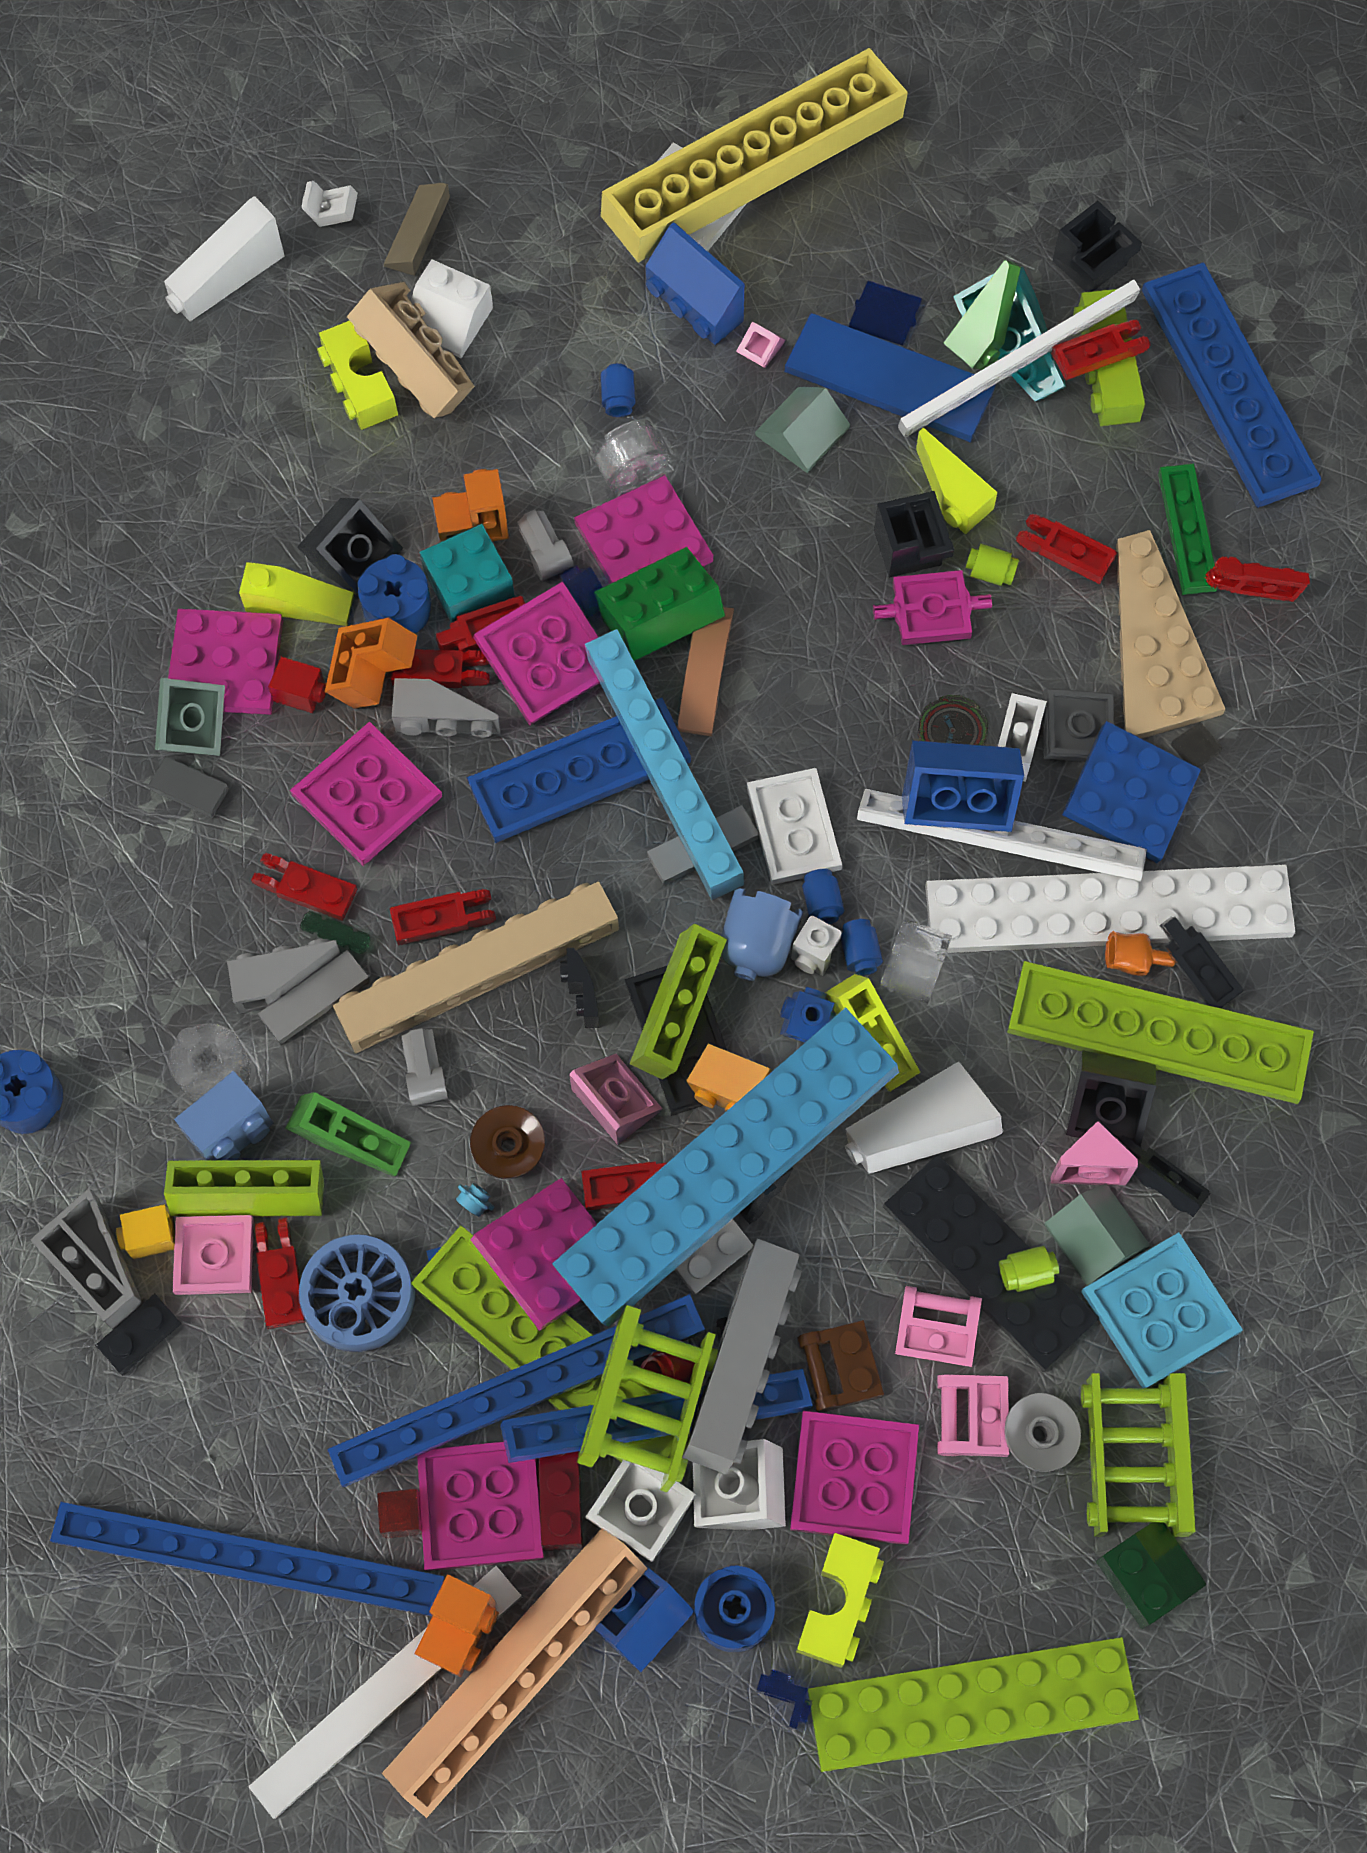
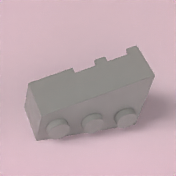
[30,1188,143,1329]

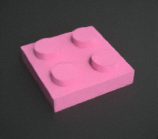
[173,1215,254,1295]

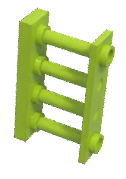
[577,1305,718,1492]
[1081,1373,1196,1537]

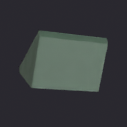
[755,387,850,473]
[155,678,225,756]
[1044,1184,1150,1286]

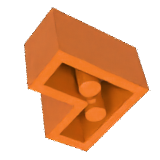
[432,469,509,542]
[325,618,418,709]
[414,1574,499,1678]

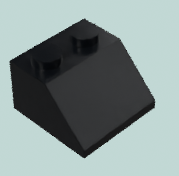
[297,498,403,597]
[1066,1050,1156,1147]

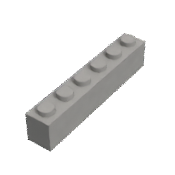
[682,1238,802,1474]

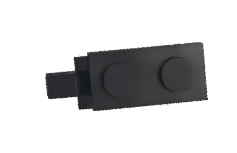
[1159,916,1244,1008]
[1118,1135,1211,1217]

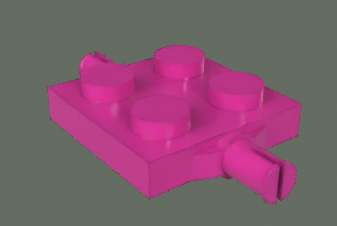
[873,570,992,645]

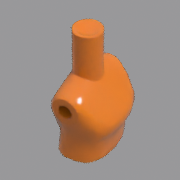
[1105,931,1175,976]

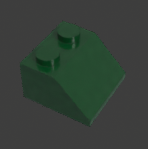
[1096,1522,1207,1629]

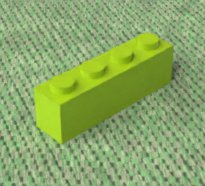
[1073,289,1145,426]
[629,923,727,1079]
[164,1160,324,1216]

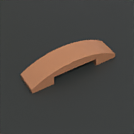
[677,607,734,736]

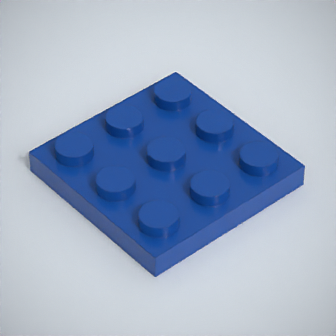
[1062,721,1201,863]

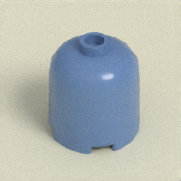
[721,888,803,981]

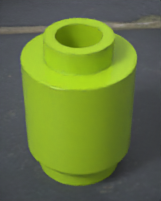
[965,543,1019,586]
[999,1246,1059,1292]

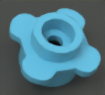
[456,1183,494,1217]

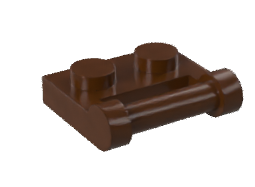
[797,1320,884,1413]

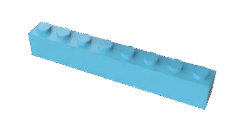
[585,629,744,900]

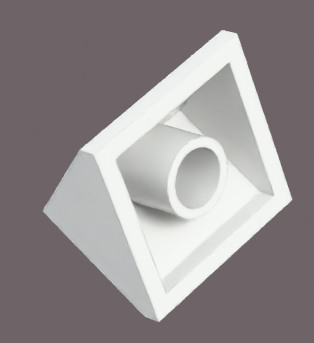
[586,1460,696,1562]

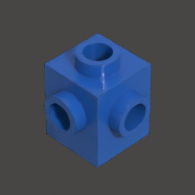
[780,987,836,1043]

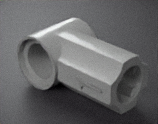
[517,510,574,581]
[401,1028,448,1106]

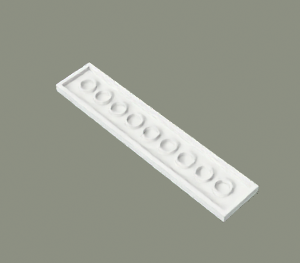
[925,865,1295,954]

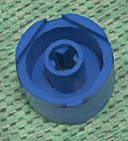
[357,554,431,634]
[0,1050,63,1134]
[695,1566,775,1652]

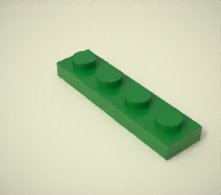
[1158,464,1217,595]

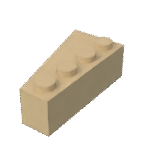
[347,282,475,419]

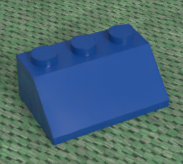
[645,222,745,345]

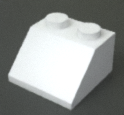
[411,259,493,358]
[693,1439,786,1530]

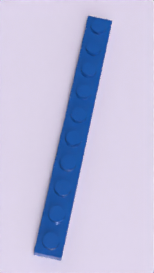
[328,1294,705,1488]
[50,1502,445,1617]

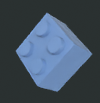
[174,1071,274,1160]

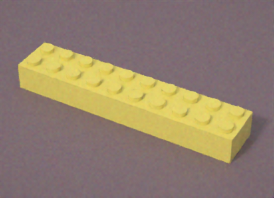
[601,48,908,263]

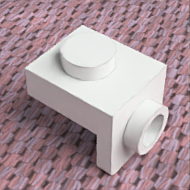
[302,181,358,227]
[791,916,841,976]

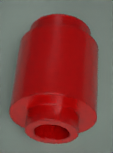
[641,1351,695,1391]

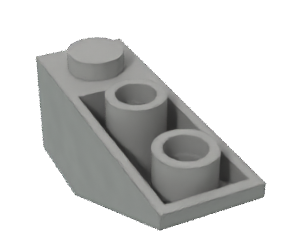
[392,678,501,738]
[227,939,341,1014]

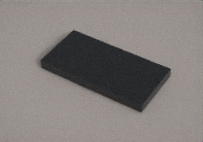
[625,965,727,1116]

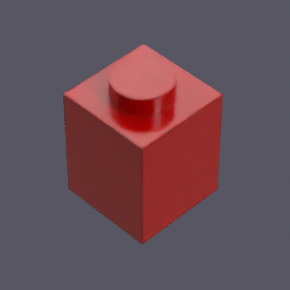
[268,656,326,714]

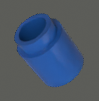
[600,364,635,417]
[802,869,845,925]
[840,919,883,976]

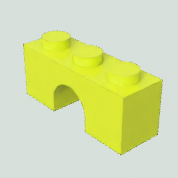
[317,321,398,430]
[796,1533,884,1668]

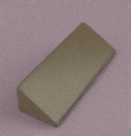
[384,183,450,276]

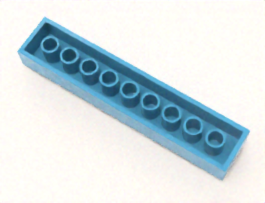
[552,1007,899,1327]

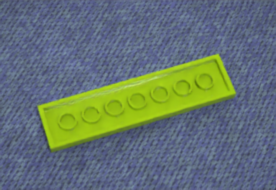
[1007,961,1314,1104]
[411,1225,674,1463]
[807,1637,1140,1772]

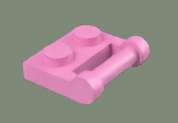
[895,1286,982,1367]
[937,1375,1009,1457]

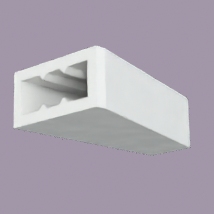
[164,196,285,321]
[845,1061,1002,1174]

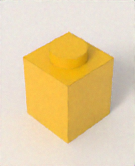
[116,1204,175,1259]

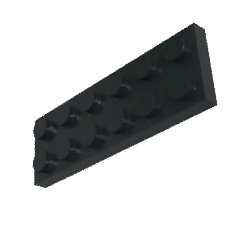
[883,1154,1099,1372]

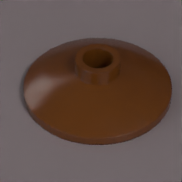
[470,1105,545,1179]

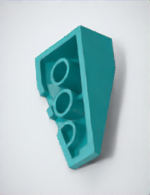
[953,267,1066,402]

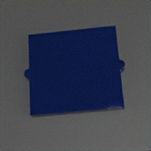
[849,281,922,346]

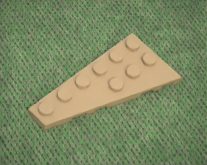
[1116,530,1225,739]

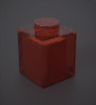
[377,1489,422,1539]

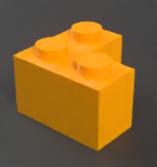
[686,1044,772,1111]

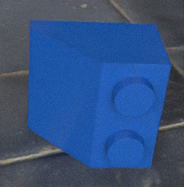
[594,1563,695,1672]

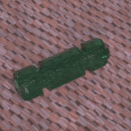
[300,911,371,954]

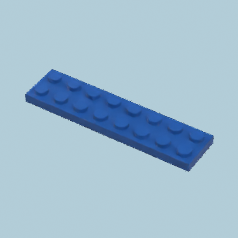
[1142,262,1322,508]

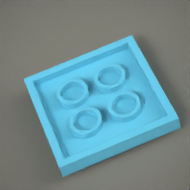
[1081,1232,1243,1388]

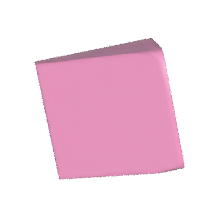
[736,322,785,368]

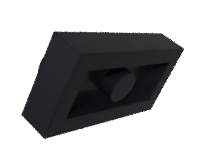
[95,1293,182,1376]

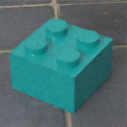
[419,524,515,623]

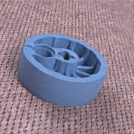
[299,1235,416,1352]

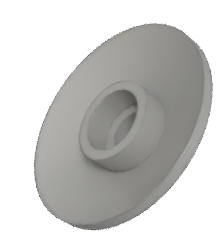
[1004,1393,1081,1472]

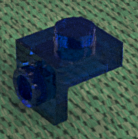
[554,565,603,618]
[756,1670,813,1731]

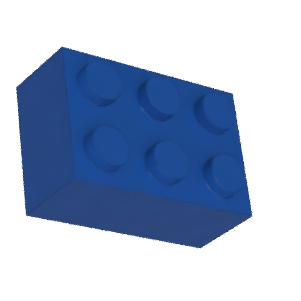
[902,740,1024,832]

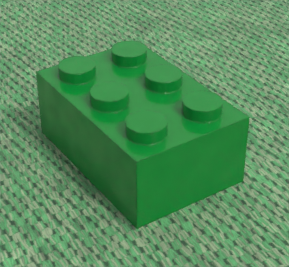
[595,547,725,661]

